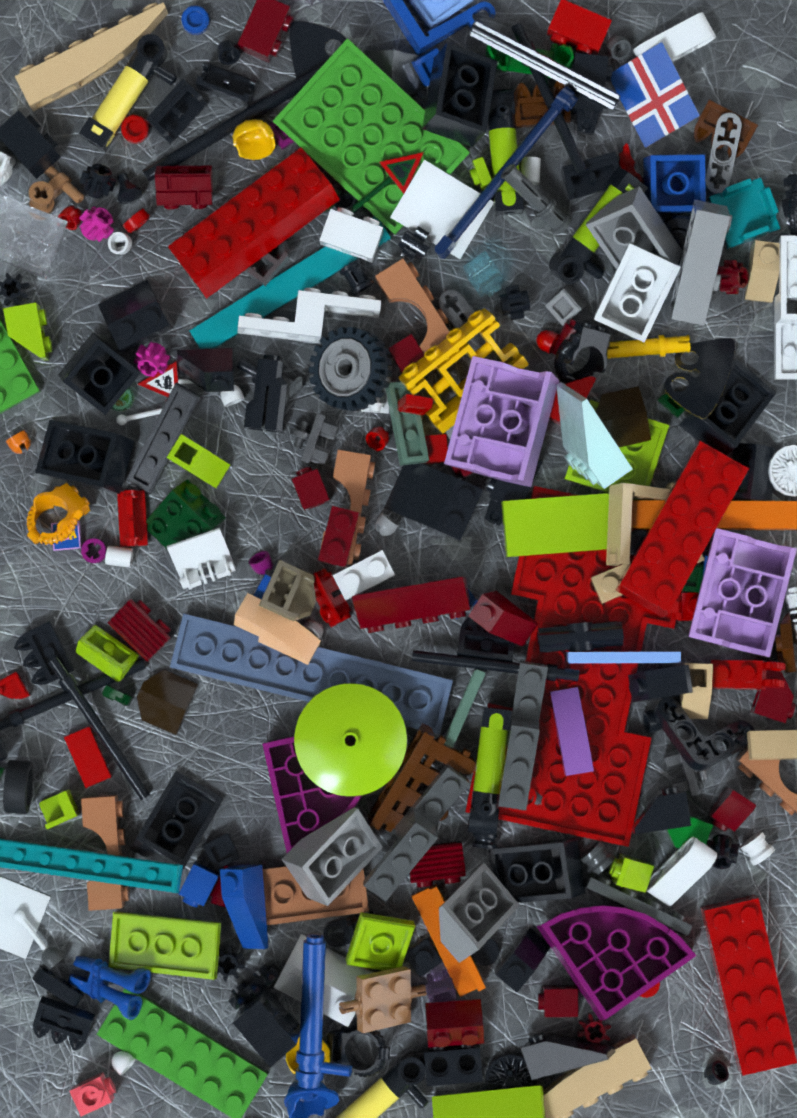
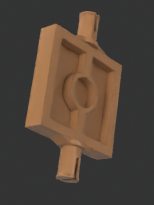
[339,966,427,1033]

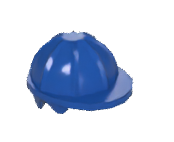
[284,1080,339,1118]

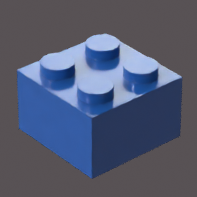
[643,155,706,213]

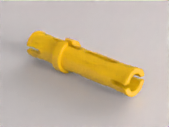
[607,335,690,359]

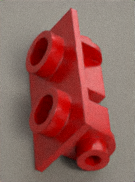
[117,490,148,547]
[312,568,352,628]

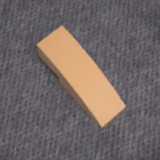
[234,593,321,665]

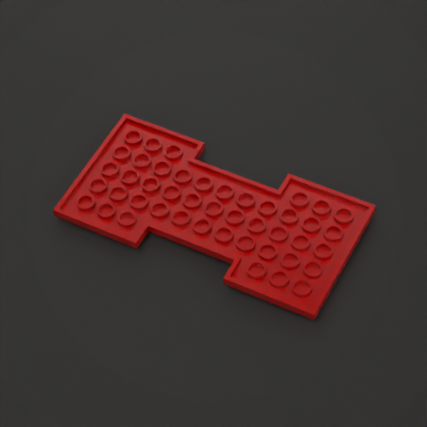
[465,486,682,847]

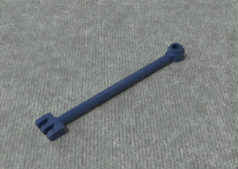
[435,86,578,259]

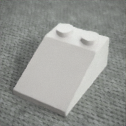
[594,243,681,342]

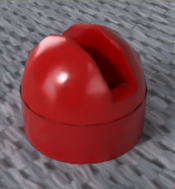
[58,206,82,230]
[536,330,559,354]
[365,426,390,451]

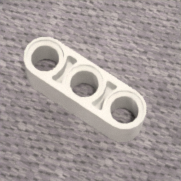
[633,12,716,62]
[646,837,717,906]

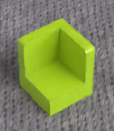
[39,789,80,830]

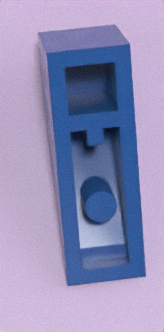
[220,864,268,949]

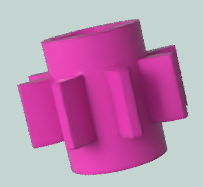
[79,206,114,242]
[134,342,170,377]

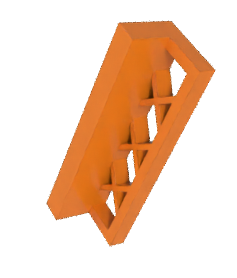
[411,884,486,997]

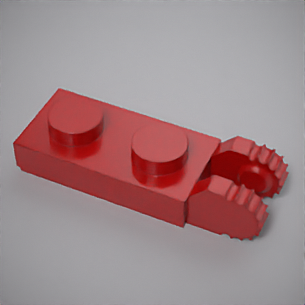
[711,660,786,690]

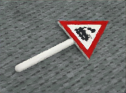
[138,361,193,397]

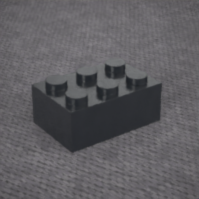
[422,43,497,147]

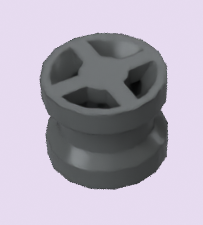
[580,841,616,876]

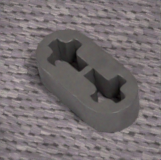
[439,290,474,328]

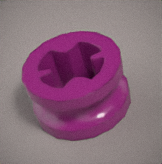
[81,538,107,563]

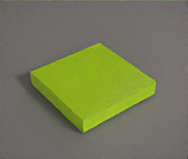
[345,912,415,971]

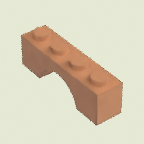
[375,259,450,372]
[321,450,375,566]
[736,746,797,816]
[81,795,129,911]

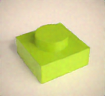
[469,157,492,191]

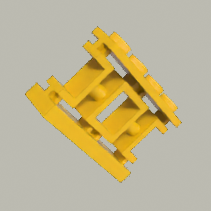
[398,308,529,434]

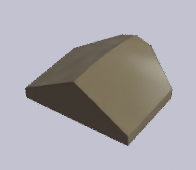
[259,560,316,621]

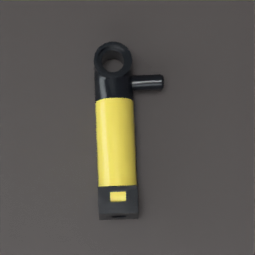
[79,34,177,153]
[333,1053,428,1118]

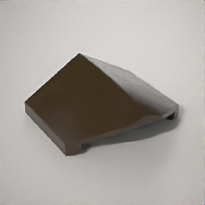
[596,386,651,448]
[137,669,199,735]

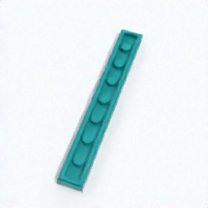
[189,216,391,349]
[0,839,183,893]

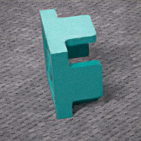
[708,177,781,250]

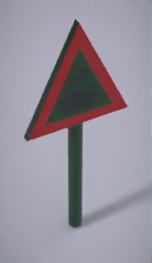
[350,152,424,213]

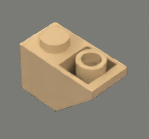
[680,663,713,719]

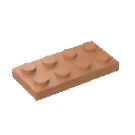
[263,866,369,925]

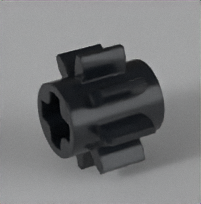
[79,164,116,199]
[398,226,432,262]
[0,273,31,307]
[499,285,530,320]
[706,834,739,869]
[217,945,246,982]

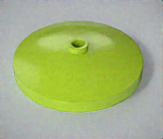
[294,683,407,796]

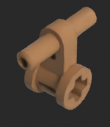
[29,166,84,216]

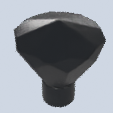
[117,173,143,205]

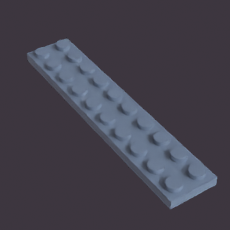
[170,613,453,734]

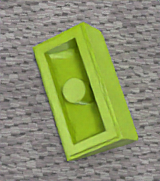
[76,625,139,682]

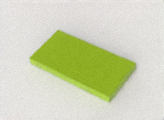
[501,493,609,557]
[109,911,221,980]
[432,1085,545,1118]

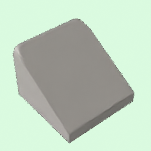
[545,285,588,326]

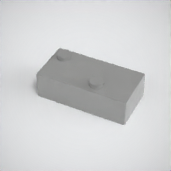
[670,200,732,325]

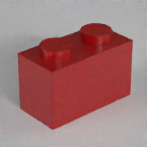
[547,0,612,55]

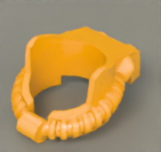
[26,483,90,545]

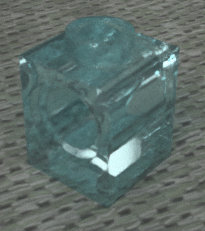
[462,251,504,297]

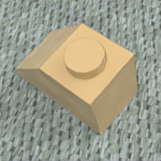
[744,240,779,303]

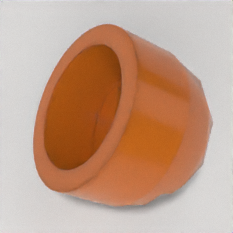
[6,430,31,454]

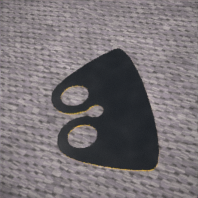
[290,21,346,79]
[664,338,735,419]

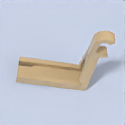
[606,482,674,566]

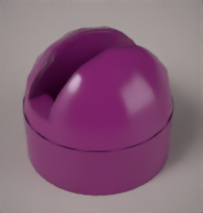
[248,551,273,575]

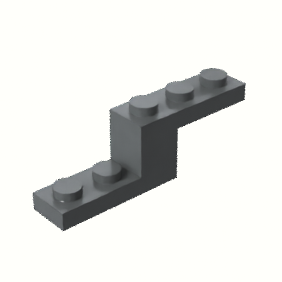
[498,660,548,810]
[363,764,470,901]

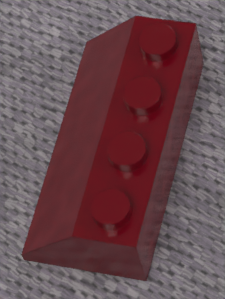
[352,577,472,633]

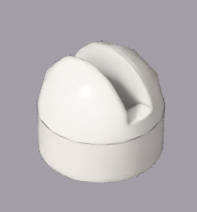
[108,232,132,255]
[220,385,245,407]
[112,1051,136,1076]

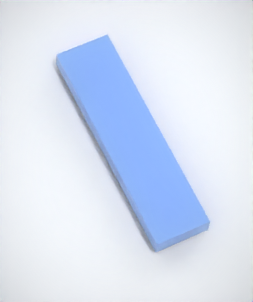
[566,652,681,663]

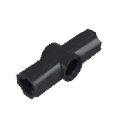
[537,621,624,652]

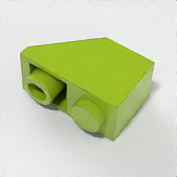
[3,302,52,361]
[166,434,231,489]
[609,853,654,893]

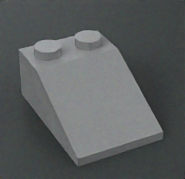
[282,807,383,906]

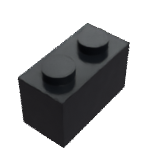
[0,110,61,179]

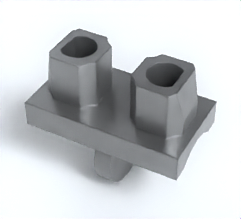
[289,413,338,465]
[663,749,712,796]

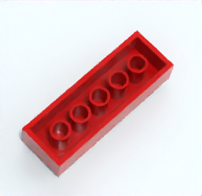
[168,147,340,299]
[615,441,749,618]
[700,895,797,1076]

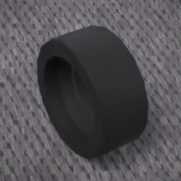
[3,760,33,814]

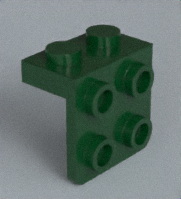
[146,479,226,550]

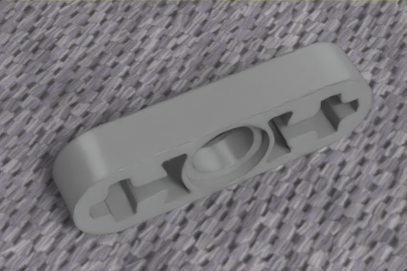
[705,112,742,193]

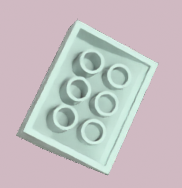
[556,382,632,489]

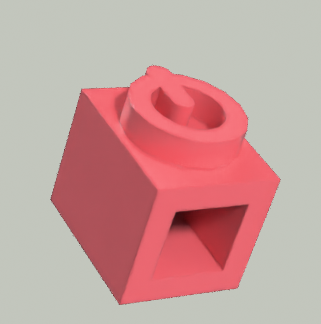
[69,1072,116,1117]

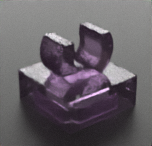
[425,970,457,1003]

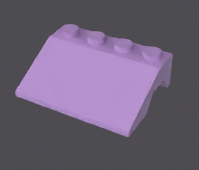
[444,356,559,487]
[688,528,797,657]

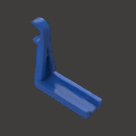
[382,0,495,55]

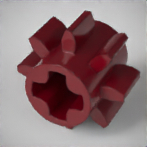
[717,260,749,294]
[577,1012,611,1044]

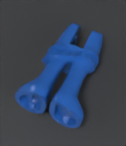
[68,956,151,1020]

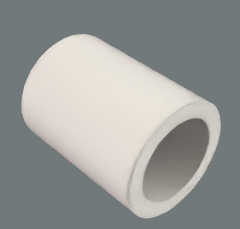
[521,157,541,185]
[105,545,133,568]

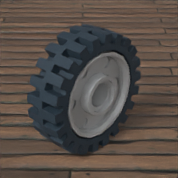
[309,327,392,411]

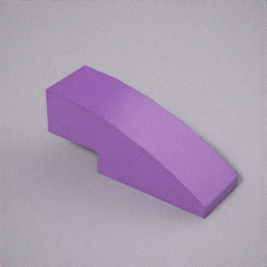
[550,687,594,776]

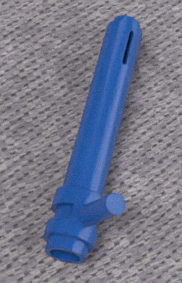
[295,934,352,1088]

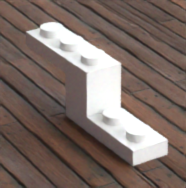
[774,236,797,380]
[238,288,381,343]

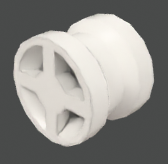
[740,831,775,866]

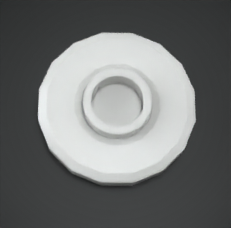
[768,445,797,497]

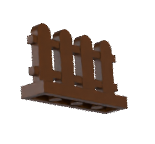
[368,723,476,832]

